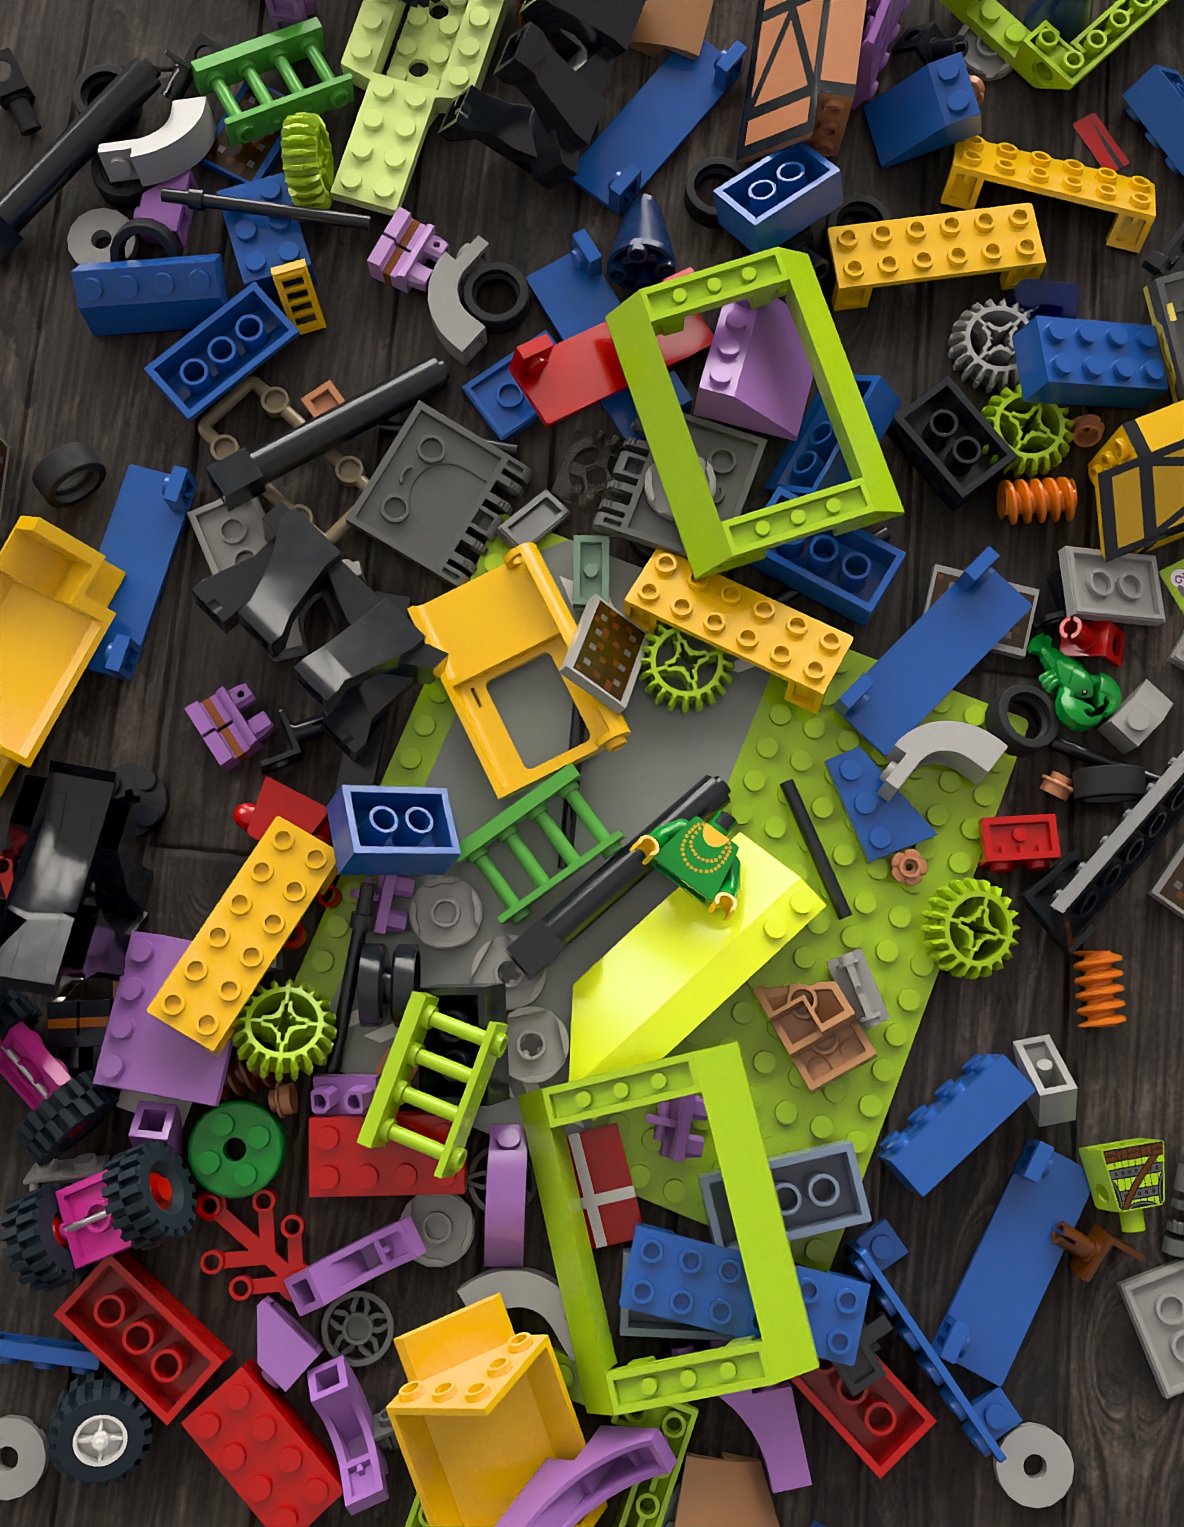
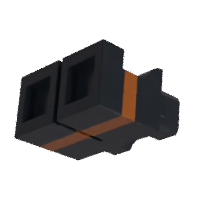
[47,999,114,1069]

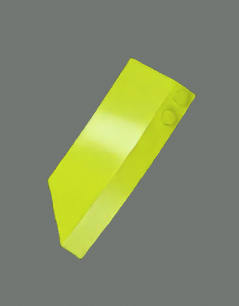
[568,832,827,1121]

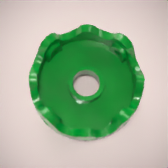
[188,1100,287,1199]

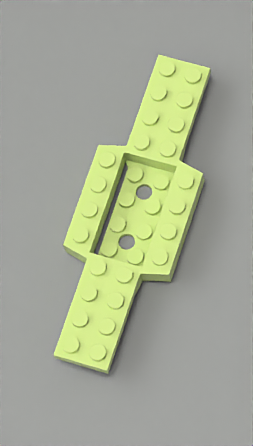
[330,0,511,216]

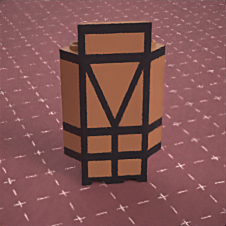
[736,0,867,163]

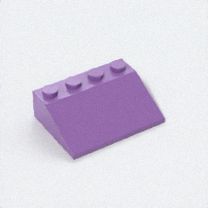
[851,0,911,110]
[693,298,813,441]
[93,931,239,1107]

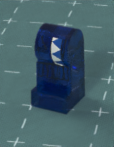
[1007,279,1080,319]

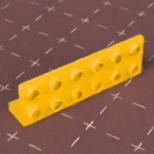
[940,135,1156,253]
[827,203,1046,311]
[623,549,853,715]
[147,816,338,1057]

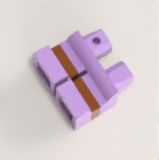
[367,207,450,293]

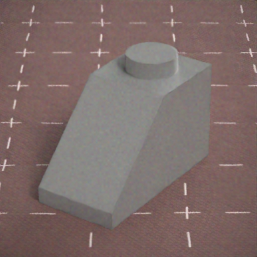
[1096,679,1173,754]
[1013,1034,1078,1127]

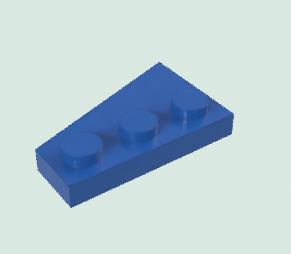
[824,747,938,863]

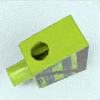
[1079,1138,1165,1232]

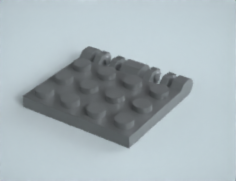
[346,400,534,589]
[592,411,768,560]

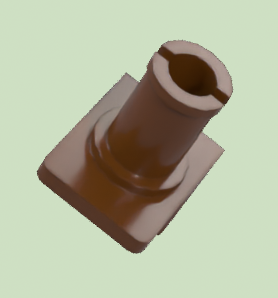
[1050,1221,1146,1283]

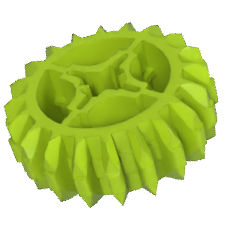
[280,112,335,209]
[981,384,1074,479]
[638,624,735,714]
[919,878,1021,979]
[232,978,337,1082]

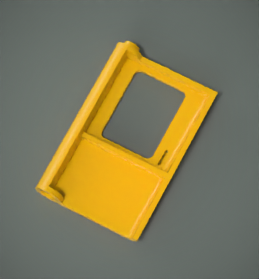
[407,542,631,800]

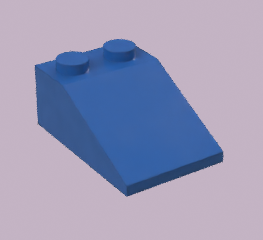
[863,52,982,169]

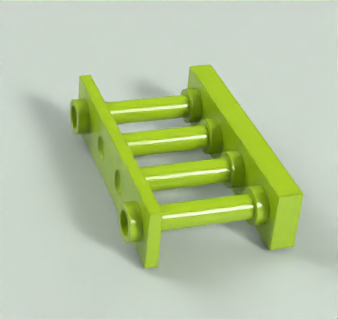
[356,991,509,1179]

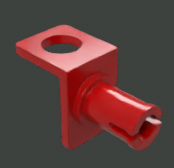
[1059,616,1125,667]

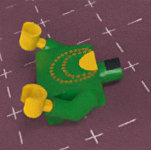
[630,810,741,921]

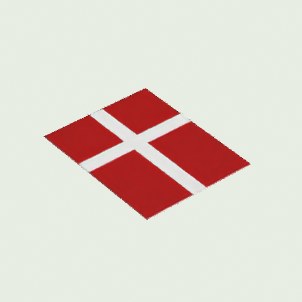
[566,1123,643,1249]

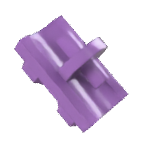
[350,875,415,934]
[310,1073,381,1115]
[645,1093,708,1162]

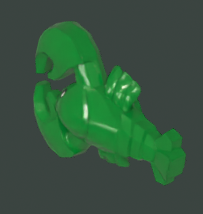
[1026,633,1122,732]

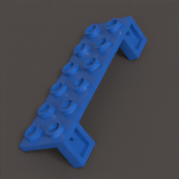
[569,40,748,216]
[526,228,692,441]
[86,464,198,682]
[832,546,1032,757]
[931,1138,1091,1386]
[847,1218,1023,1463]
[619,1221,871,1366]

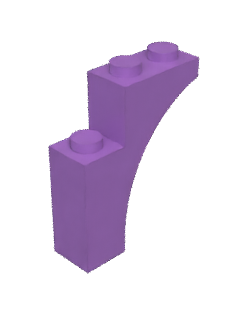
[664,1340,812,1493]
[494,1425,677,1527]

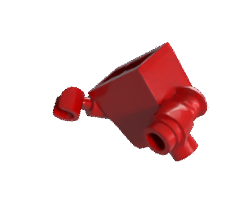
[233,776,332,845]

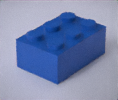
[713,141,844,254]
[216,172,318,298]
[326,785,461,875]

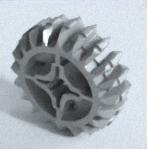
[948,298,1030,393]

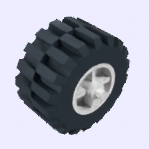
[47,1369,153,1488]

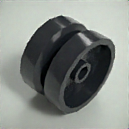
[357,943,421,1027]

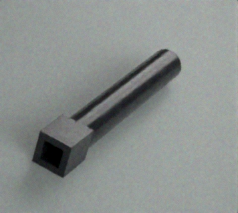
[0,57,162,263]
[206,356,450,512]
[505,775,731,980]

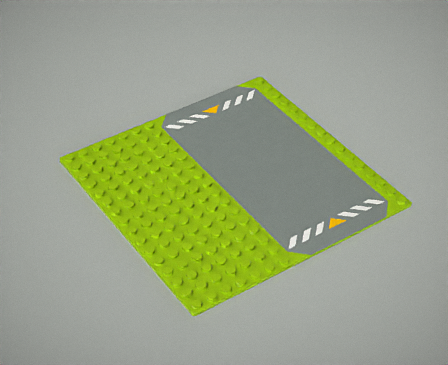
[281,514,1029,1272]

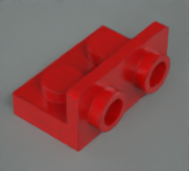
[978,814,1061,873]

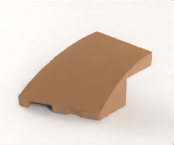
[628,0,714,61]
[752,981,878,1094]
[673,1452,780,1527]

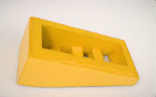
[271,258,327,335]

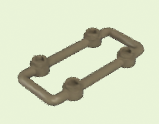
[198,376,369,544]

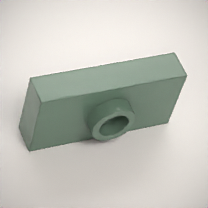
[573,535,610,608]

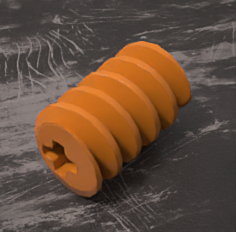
[997,477,1077,525]
[1072,950,1127,1027]

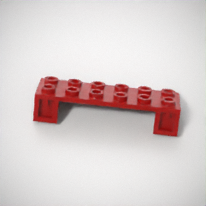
[508,267,714,427]

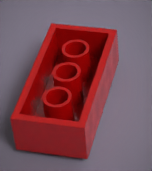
[309,1110,469,1197]
[53,1250,233,1425]
[790,1353,937,1479]
[181,1357,343,1527]

